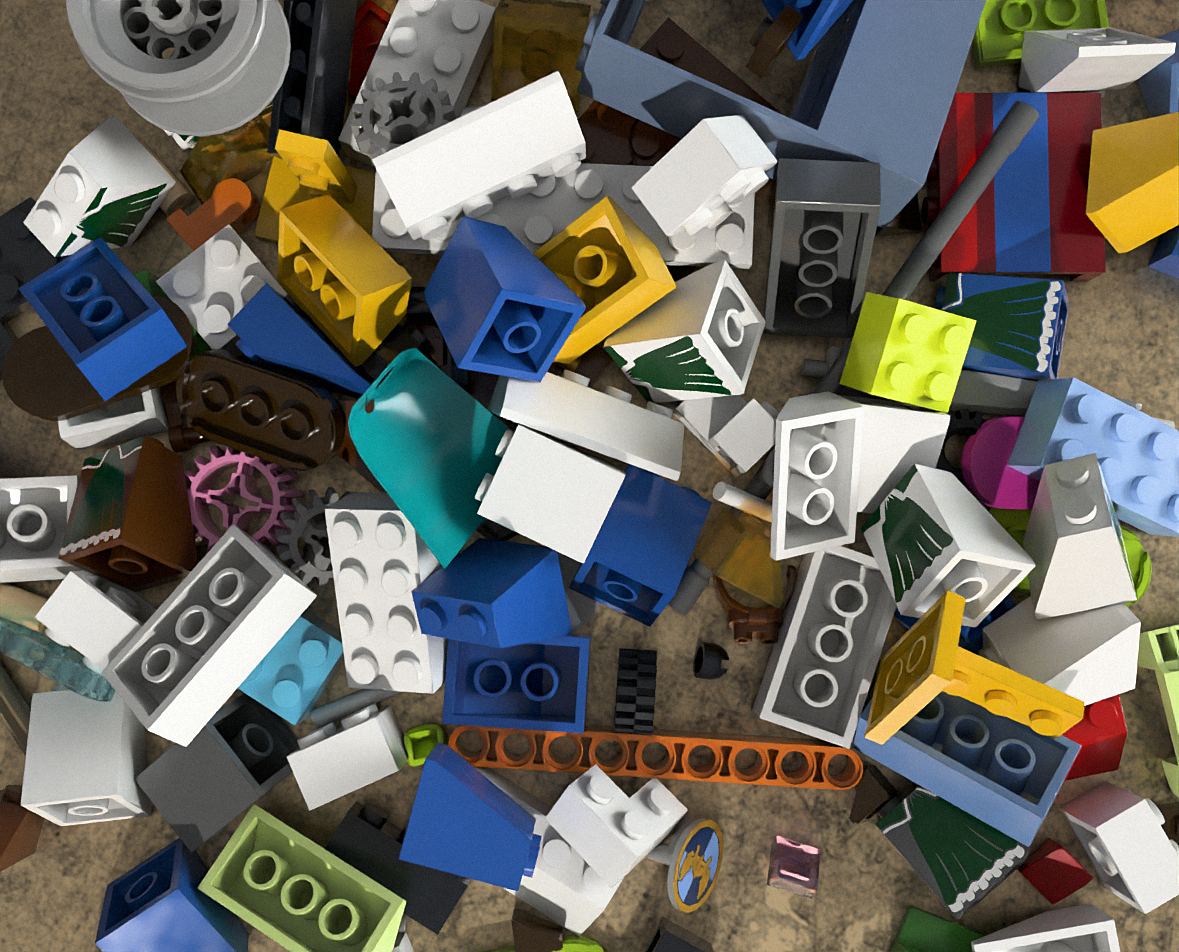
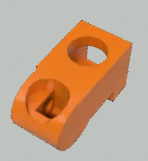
[166,178,261,251]

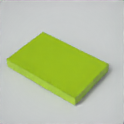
[972,0,1109,68]

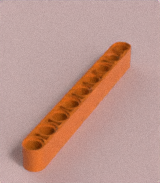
[448,725,863,790]

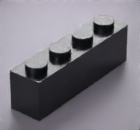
[267,0,357,159]

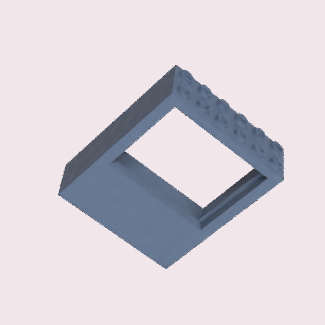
[575,0,986,229]

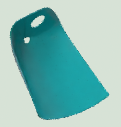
[348,347,512,569]

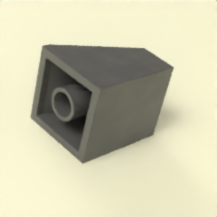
[135,693,300,853]

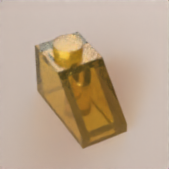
[179,114,273,205]
[693,508,784,609]

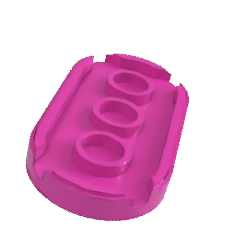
[961,417,1040,509]

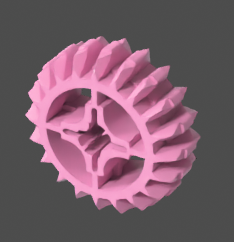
[184,445,303,554]

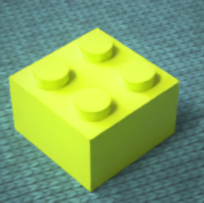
[839,292,976,413]

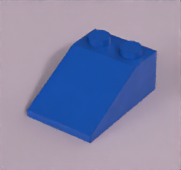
[18,237,187,401]
[227,283,379,401]
[442,633,591,733]

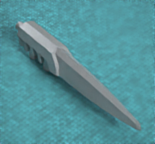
[802,338,1142,415]

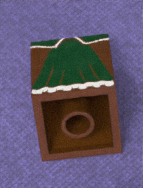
[58,436,198,592]

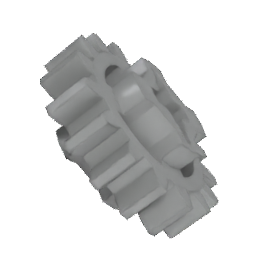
[350,72,456,166]
[274,487,350,588]

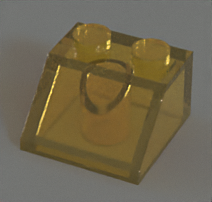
[491,0,591,112]

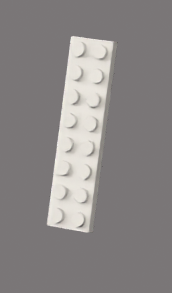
[372,163,755,269]

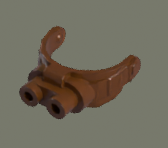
[712,564,798,644]

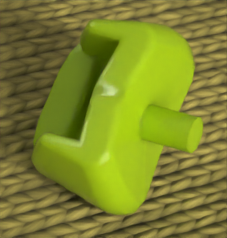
[403,723,449,767]

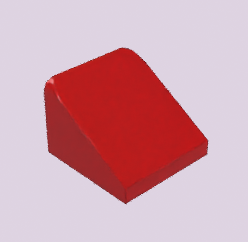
[1018,838,1094,905]

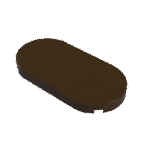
[2,294,196,421]
[176,349,345,471]

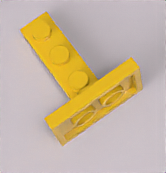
[254,129,391,255]
[864,590,1085,745]

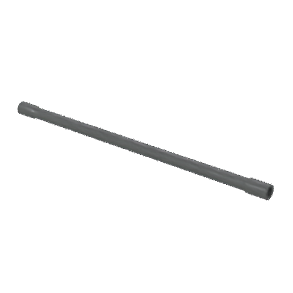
[668,101,1039,615]

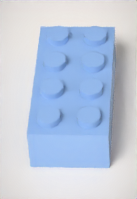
[1007,377,1179,537]

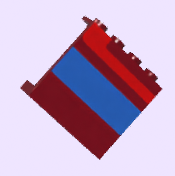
[921,93,1106,282]

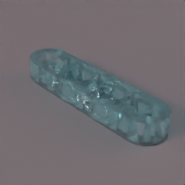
[0,616,116,702]

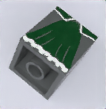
[876,782,1029,922]

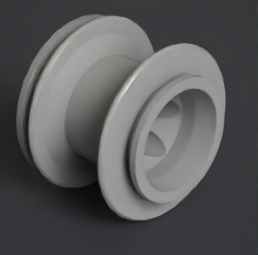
[66,0,291,137]

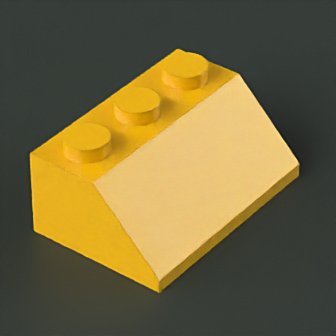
[277,194,412,367]
[533,196,677,364]

